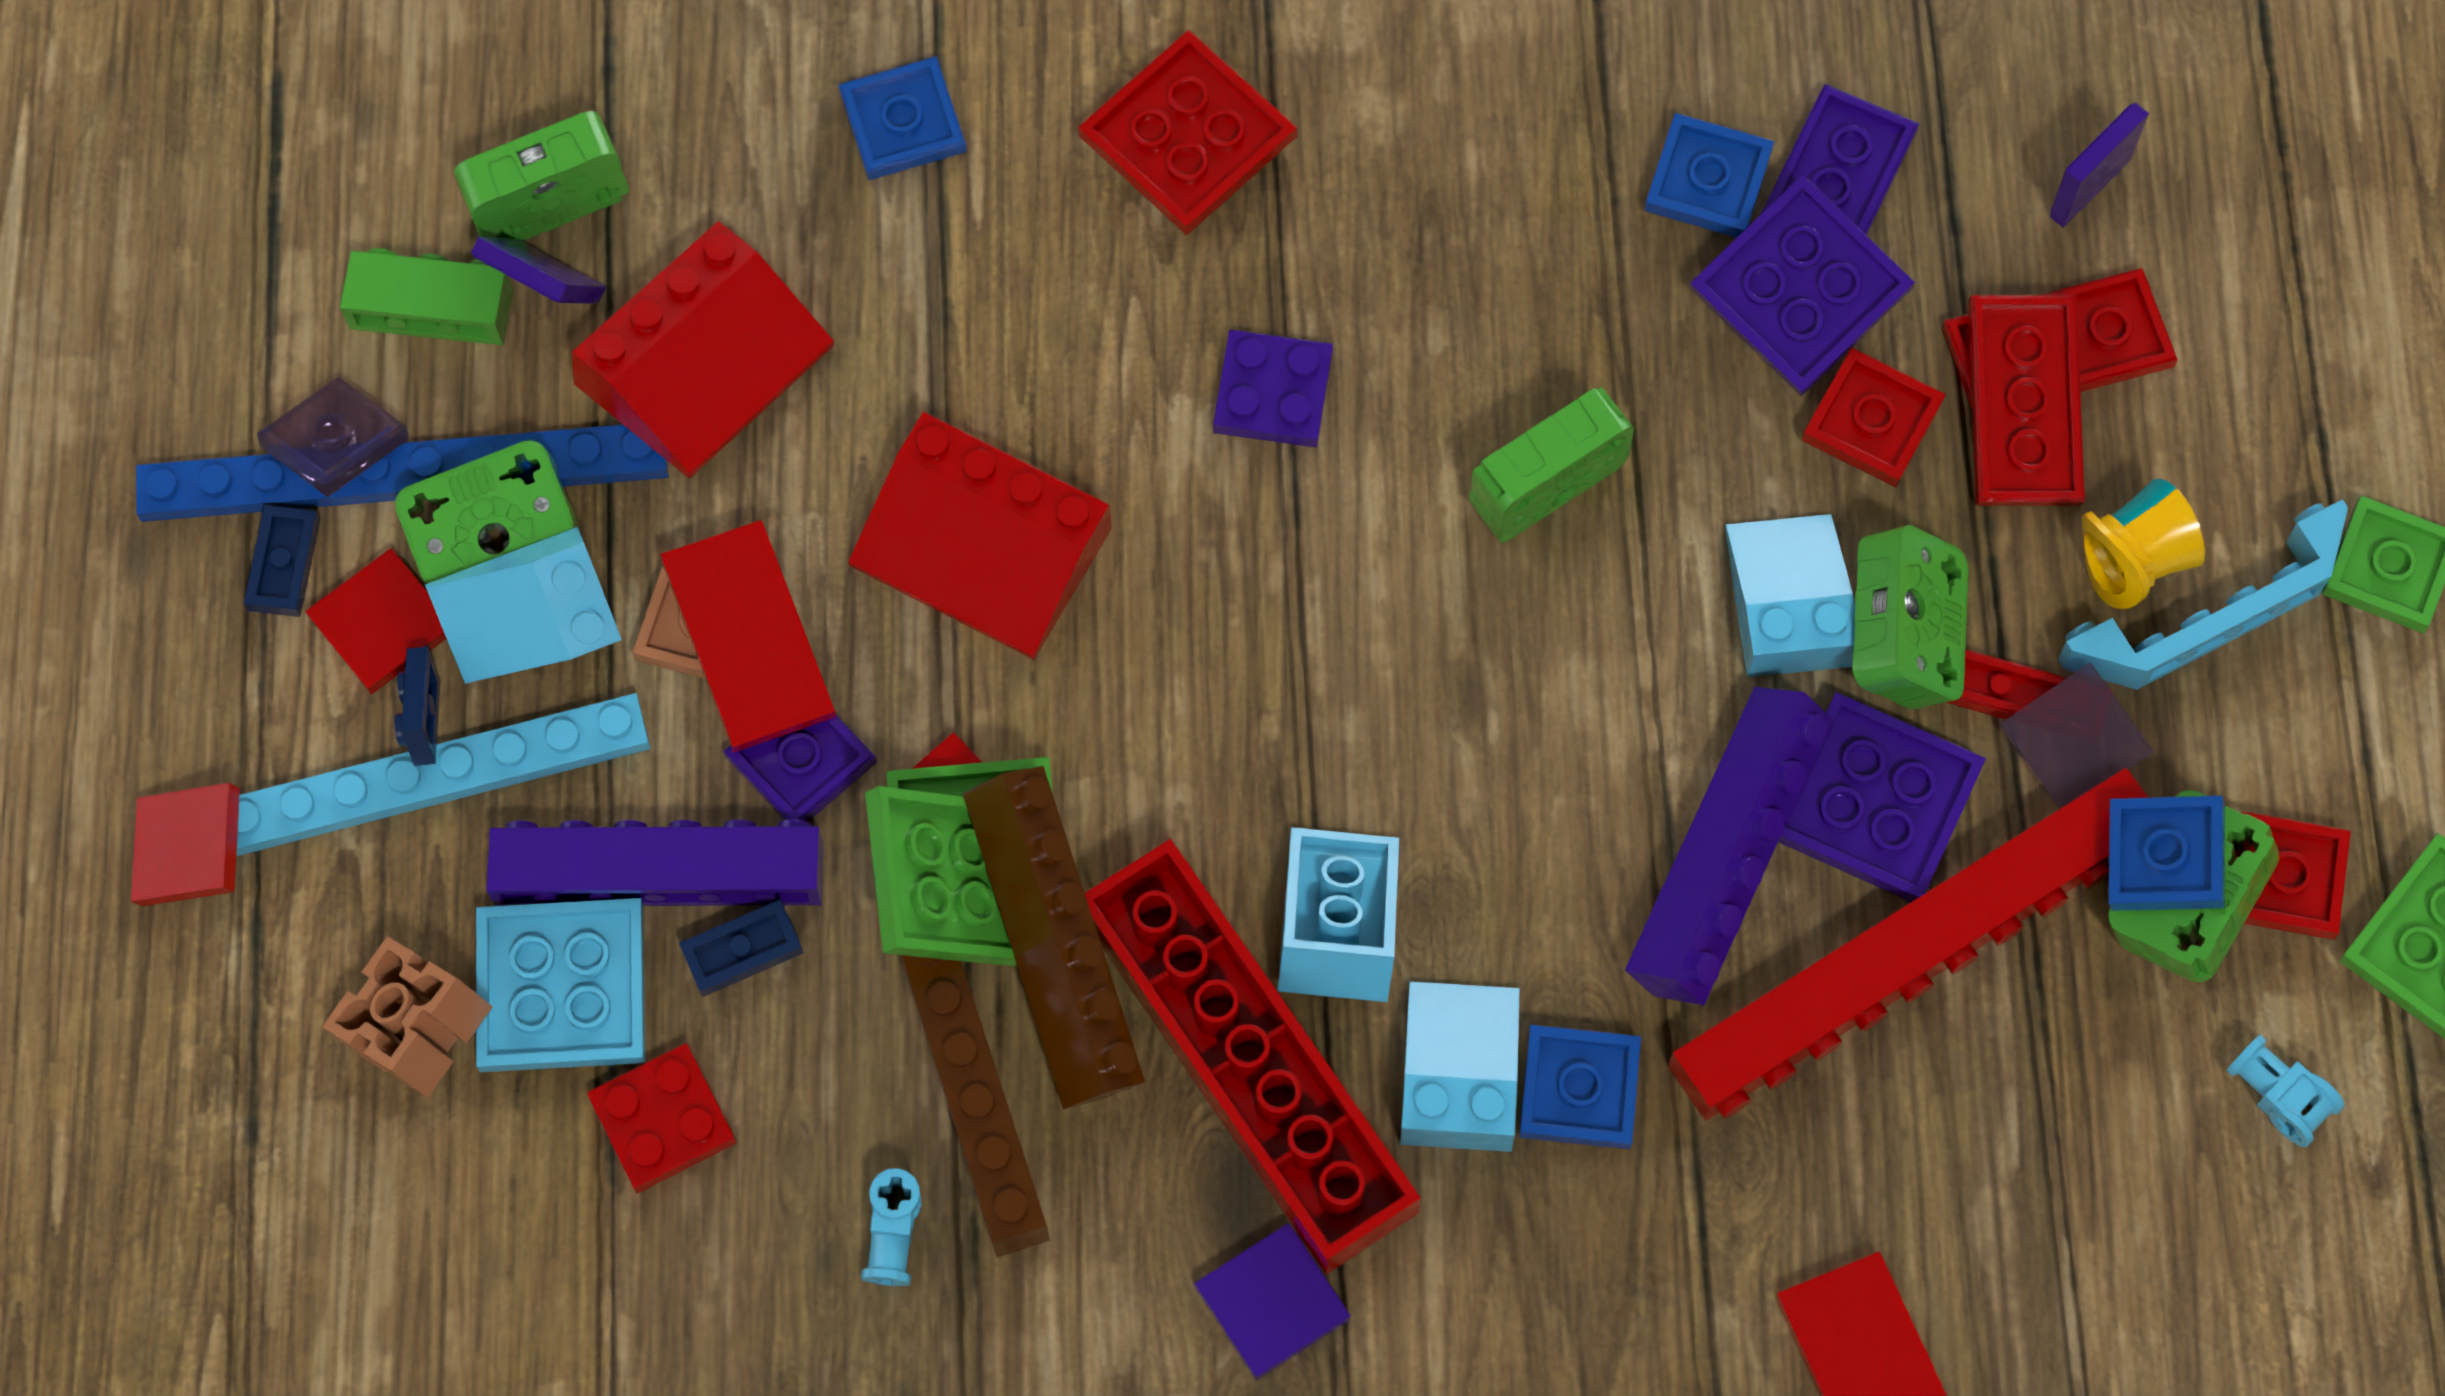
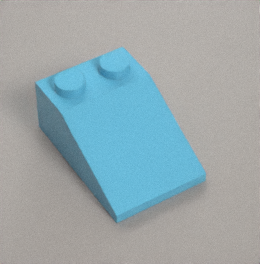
[1725,514,1855,677]
[425,527,622,684]
[1277,827,1399,1002]
[1400,981,1520,1152]

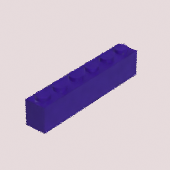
[1624,687,1833,1005]
[486,819,824,906]

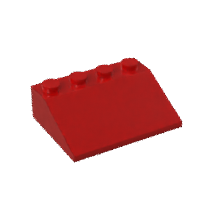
[572,221,834,479]
[848,411,1112,660]

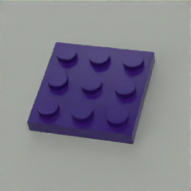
[1690,174,1915,397]
[1778,692,1986,902]

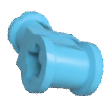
[2226,1035,2345,1148]
[860,1168,922,1287]

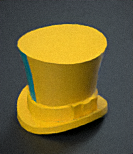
[2082,479,2205,609]

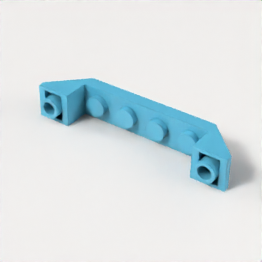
[2058,500,2348,690]

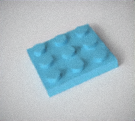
[476,898,646,1072]

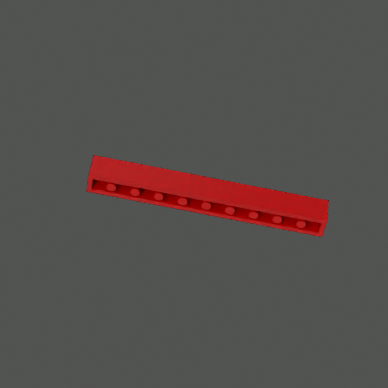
[1668,768,2149,1122]

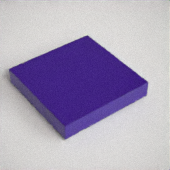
[2050,102,2149,228]
[471,236,606,304]
[723,715,877,822]
[1194,1223,1351,1381]

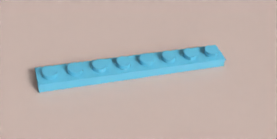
[236,693,651,856]

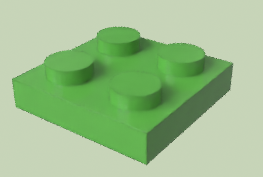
[2322,495,2445,634]

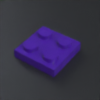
[1213,329,1333,448]

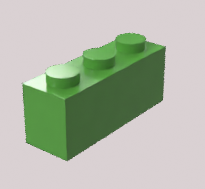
[339,248,514,346]

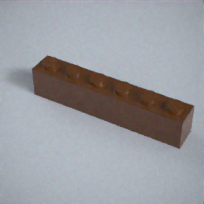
[963,766,1145,1110]
[900,955,1050,1258]

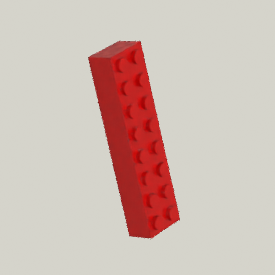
[1085,838,1421,1275]

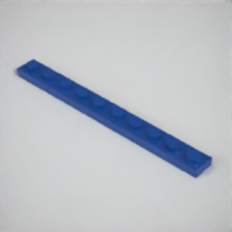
[136,425,669,522]

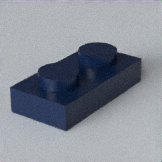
[244,505,321,617]
[394,647,441,766]
[679,899,803,997]

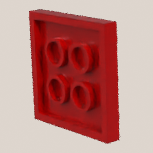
[1078,30,1297,236]

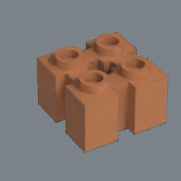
[322,936,493,1099]

